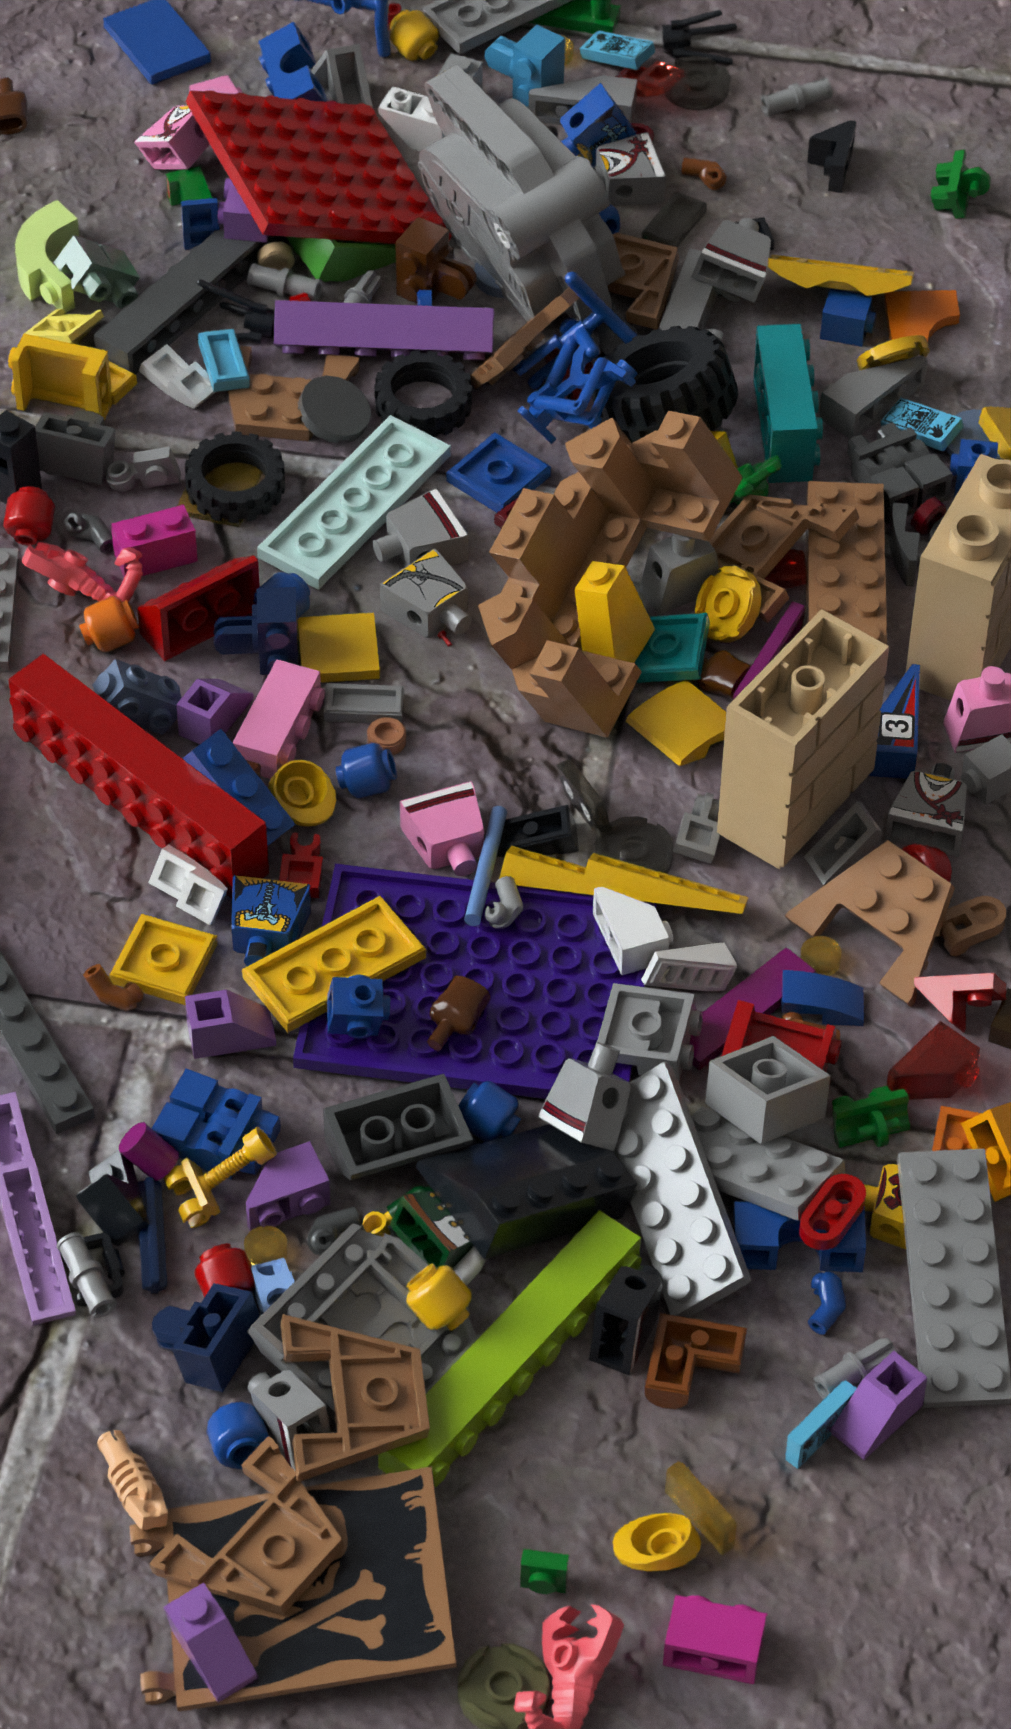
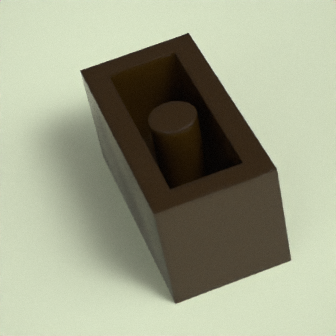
[988,988,1011,1049]

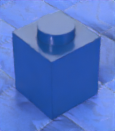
[820,288,877,347]

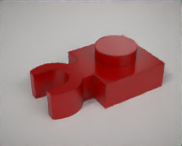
[279,832,323,898]

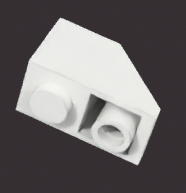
[378,86,445,151]

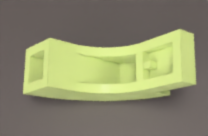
[15,200,79,313]

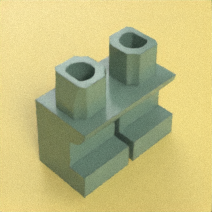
[54,235,140,309]

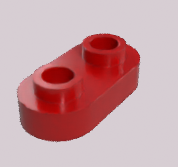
[799,1174,866,1250]

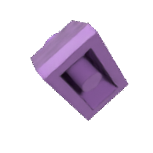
[163,1583,258,1703]

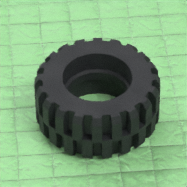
[592,326,738,443]

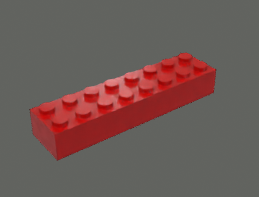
[8,653,269,899]

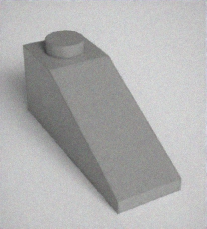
[528,76,637,125]
[820,355,928,438]

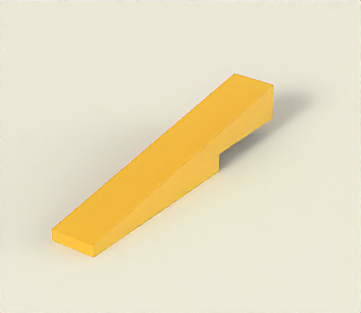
[499,846,749,914]

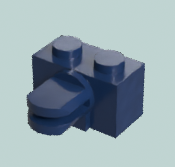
[214,587,299,675]
[152,1283,260,1392]

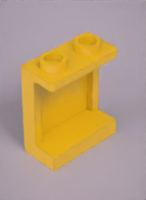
[8,333,112,421]

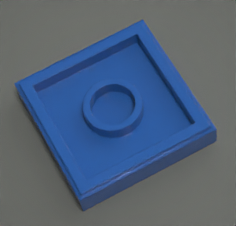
[446,432,551,513]

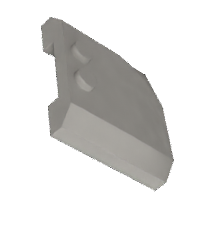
[248,1223,480,1422]

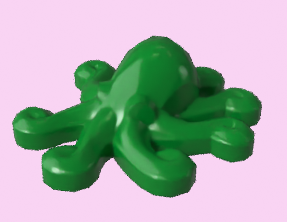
[729,454,782,506]

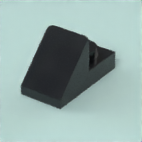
[807,120,857,193]
[76,1150,149,1246]

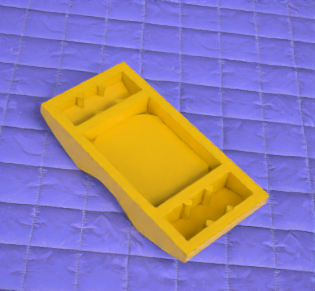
[767,255,914,296]

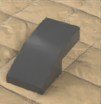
[889,503,920,587]

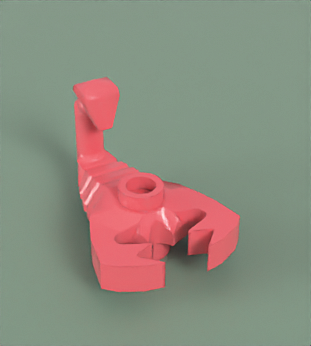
[22,542,143,602]
[514,1604,624,1729]

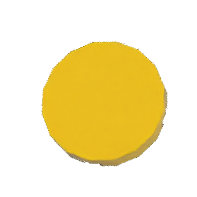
[856,335,930,371]
[695,566,762,643]

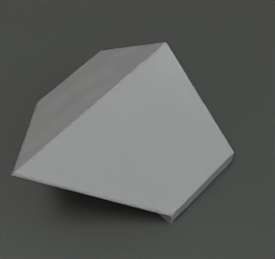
[311,44,373,108]

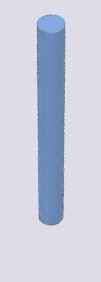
[464,806,507,926]

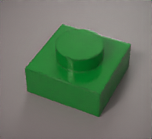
[520,1549,569,1594]

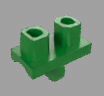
[931,149,991,219]
[832,1085,910,1148]

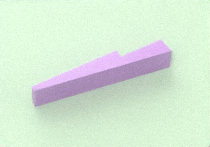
[0,1092,76,1326]

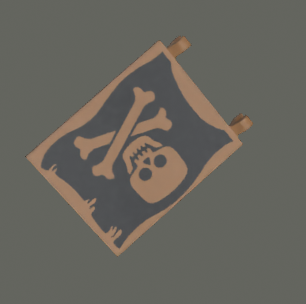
[130,1467,457,1712]

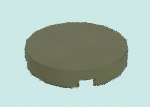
[458,1643,550,1729]

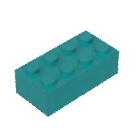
[753,324,823,483]

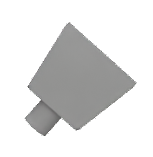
[640,533,719,615]

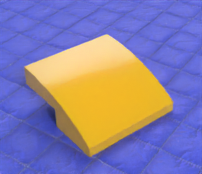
[625,680,726,766]

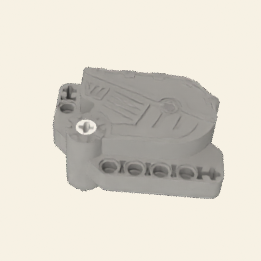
[418,65,625,322]

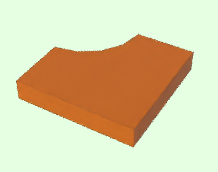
[884,290,960,343]

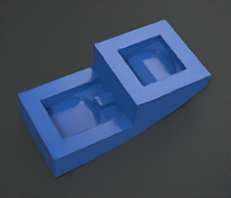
[181,198,219,250]
[782,970,864,1026]

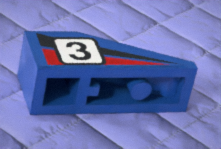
[868,664,920,779]

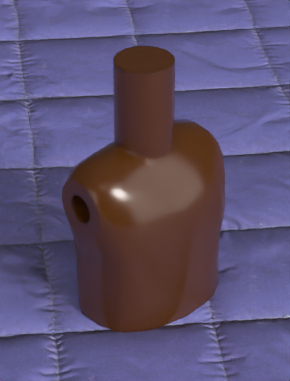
[0,77,27,135]
[697,650,752,700]
[427,976,491,1051]

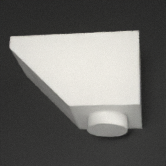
[593,886,673,975]

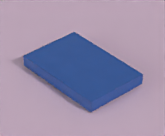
[103,0,211,85]

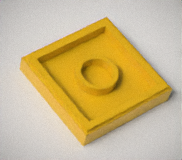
[297,612,380,683]
[110,914,218,1005]

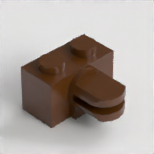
[396,217,477,304]

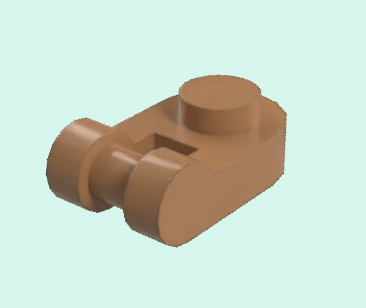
[938,896,1007,956]

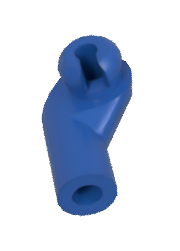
[808,1271,846,1335]

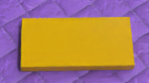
[242,896,426,1033]

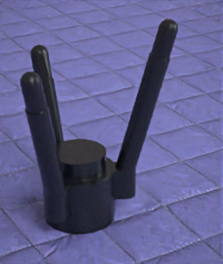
[662,10,737,65]
[197,279,275,344]

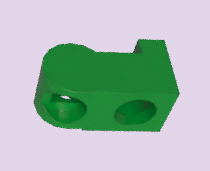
[166,166,212,206]

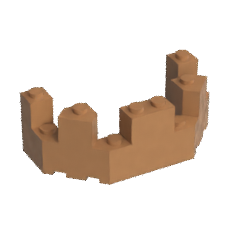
[478,411,743,738]

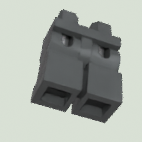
[847,422,953,524]

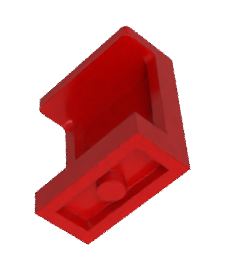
[721,1000,842,1092]

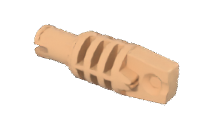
[97,1430,168,1530]

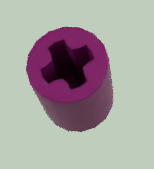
[118,1122,179,1181]

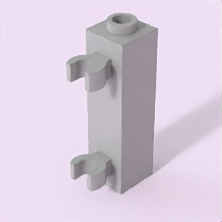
[659,248,741,340]

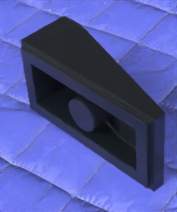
[497,805,579,857]

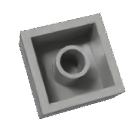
[705,1036,830,1144]

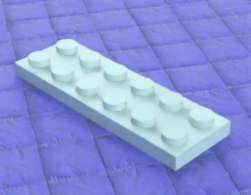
[257,415,451,590]

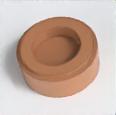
[367,717,406,755]

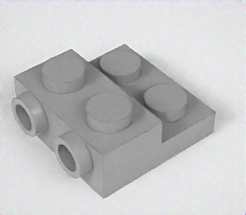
[597,983,703,1081]

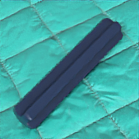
[138,1177,168,1294]

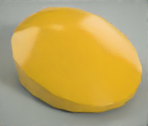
[268,759,336,826]
[613,1513,701,1572]

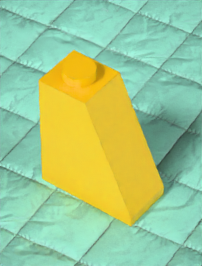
[574,561,655,663]

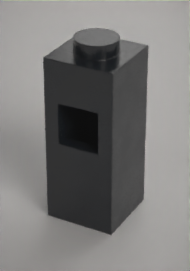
[0,410,42,505]

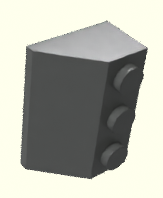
[323,1074,473,1180]

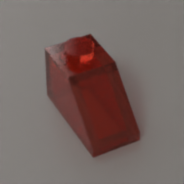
[886,1021,980,1100]

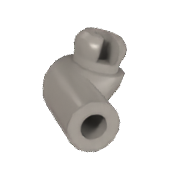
[485,876,523,929]

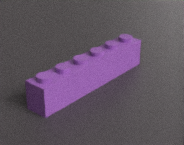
[274,300,495,361]

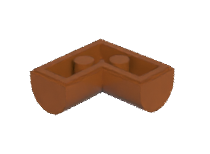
[644,1313,747,1409]

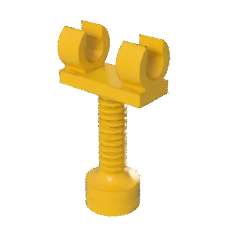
[163,1127,277,1228]

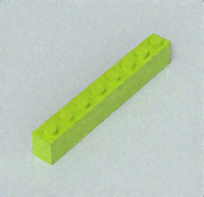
[378,1210,642,1487]

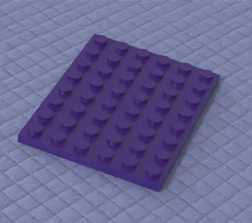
[293,864,657,1099]

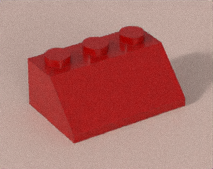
[137,555,260,662]

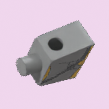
[380,548,472,637]

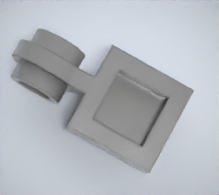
[106,446,181,492]
[673,792,720,864]

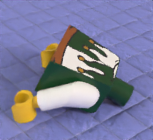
[363,1186,487,1285]

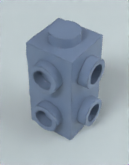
[92,659,182,735]

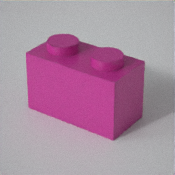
[111,504,198,577]
[663,1595,767,1685]

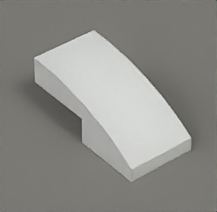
[139,344,216,409]
[148,845,228,925]

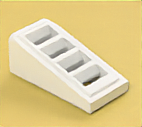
[641,942,737,991]

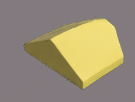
[25,309,104,344]

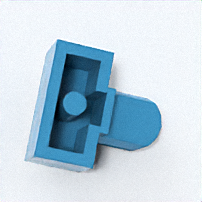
[484,25,565,107]

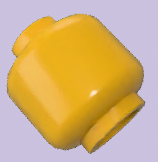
[389,10,439,61]
[406,1264,472,1331]

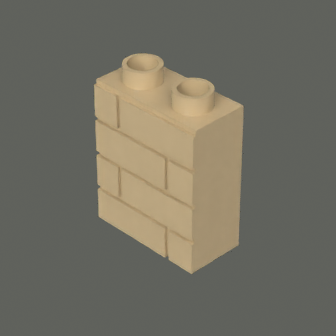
[905,454,1011,700]
[717,609,889,869]

